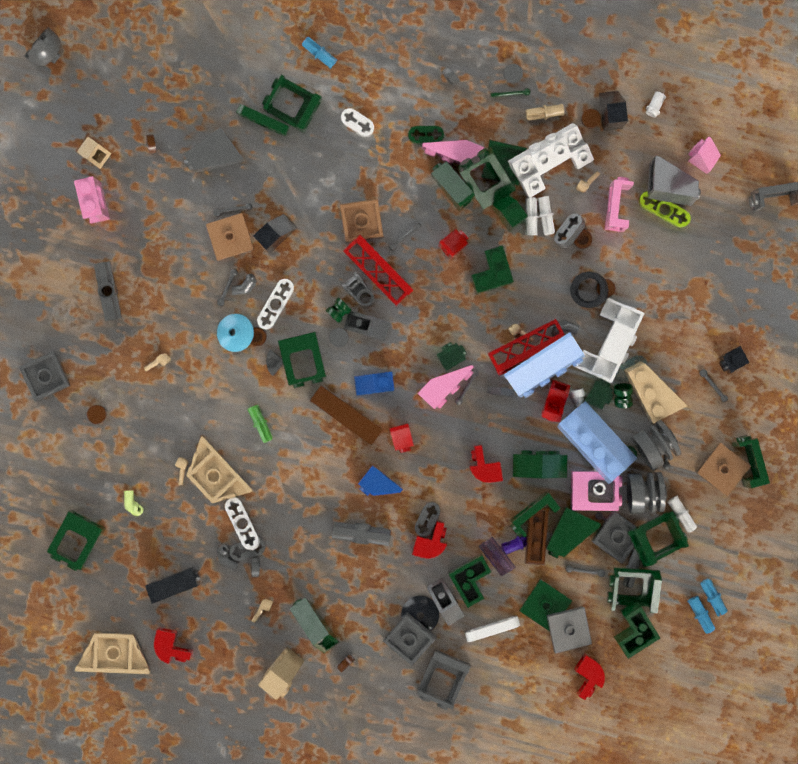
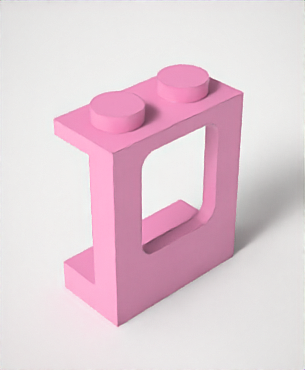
[74,176,110,224]
[605,177,634,232]
[571,471,622,511]

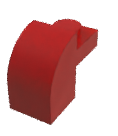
[541,379,571,423]
[469,445,503,483]
[412,521,447,559]
[154,627,193,664]
[574,653,605,700]

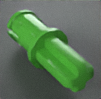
[247,405,273,443]

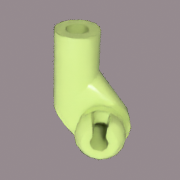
[124,490,144,516]

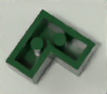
[471,245,514,295]
[513,450,568,479]
[448,554,491,608]
[614,601,661,659]

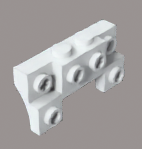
[508,123,594,198]
[575,298,645,383]

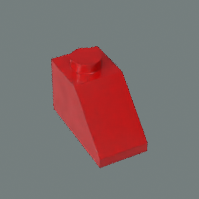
[438,229,469,260]
[389,423,414,453]

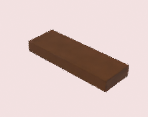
[525,506,549,565]

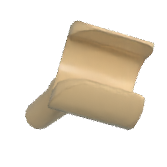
[576,171,600,193]
[508,324,534,343]
[144,353,171,371]
[175,457,189,485]
[251,599,273,623]

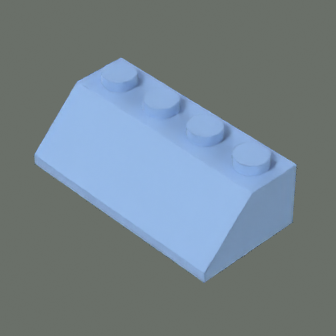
[504,332,585,398]
[557,401,637,484]

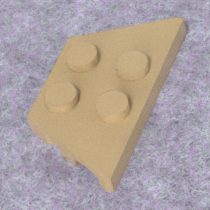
[186,436,253,504]
[75,633,150,674]

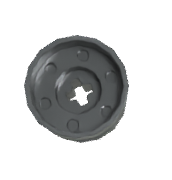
[632,420,681,471]
[626,472,667,514]

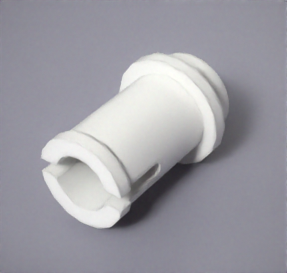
[646,91,666,118]
[590,481,606,496]

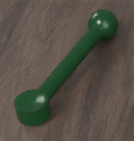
[491,88,531,98]

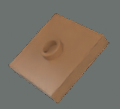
[340,198,384,242]
[206,213,254,261]
[696,443,751,496]

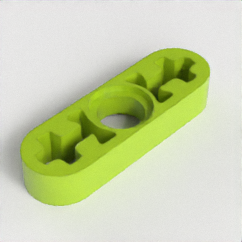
[639,191,691,228]

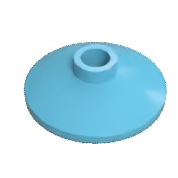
[217,314,254,352]

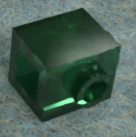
[437,342,467,371]
[583,379,614,410]

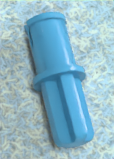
[302,37,338,69]
[700,578,728,616]
[687,596,715,634]

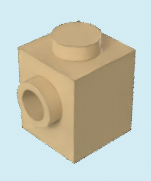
[77,137,111,169]

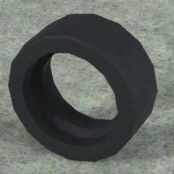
[570,271,609,308]

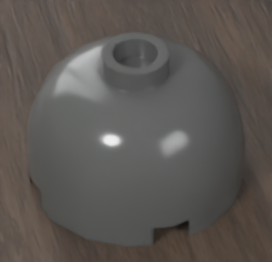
[24,27,61,66]

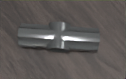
[94,261,122,321]
[332,521,391,546]

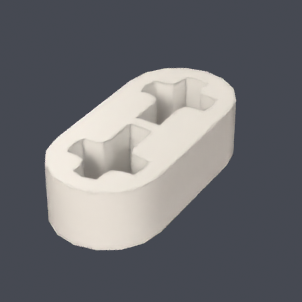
[341,108,374,137]

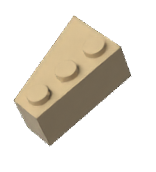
[624,361,687,424]
[258,647,304,700]

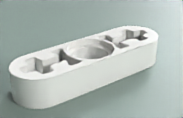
[257,279,294,330]
[225,498,260,550]
[464,616,520,642]

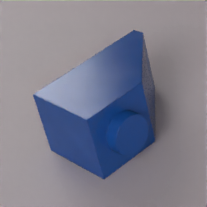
[354,372,394,396]
[358,465,403,496]

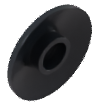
[401,595,439,631]

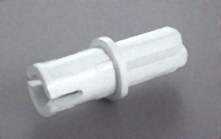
[537,196,555,235]
[525,197,539,235]
[667,495,697,533]

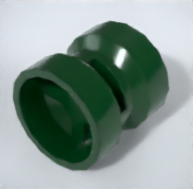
[325,297,352,324]
[614,383,633,409]

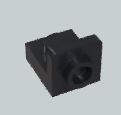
[719,346,750,374]

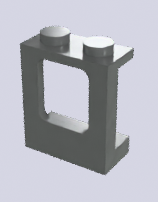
[749,182,798,212]
[417,649,471,710]

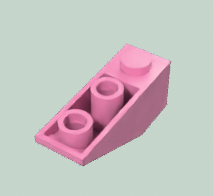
[688,137,721,174]
[422,140,484,171]
[417,365,474,409]

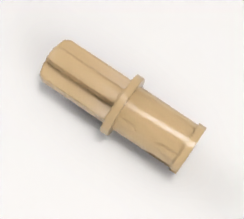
[525,104,564,120]

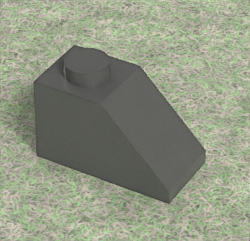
[344,311,390,341]
[426,578,465,626]

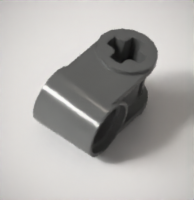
[341,272,375,308]

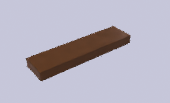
[310,385,383,445]

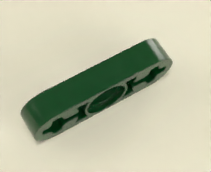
[235,104,290,136]

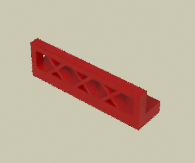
[343,235,414,306]
[488,319,565,377]

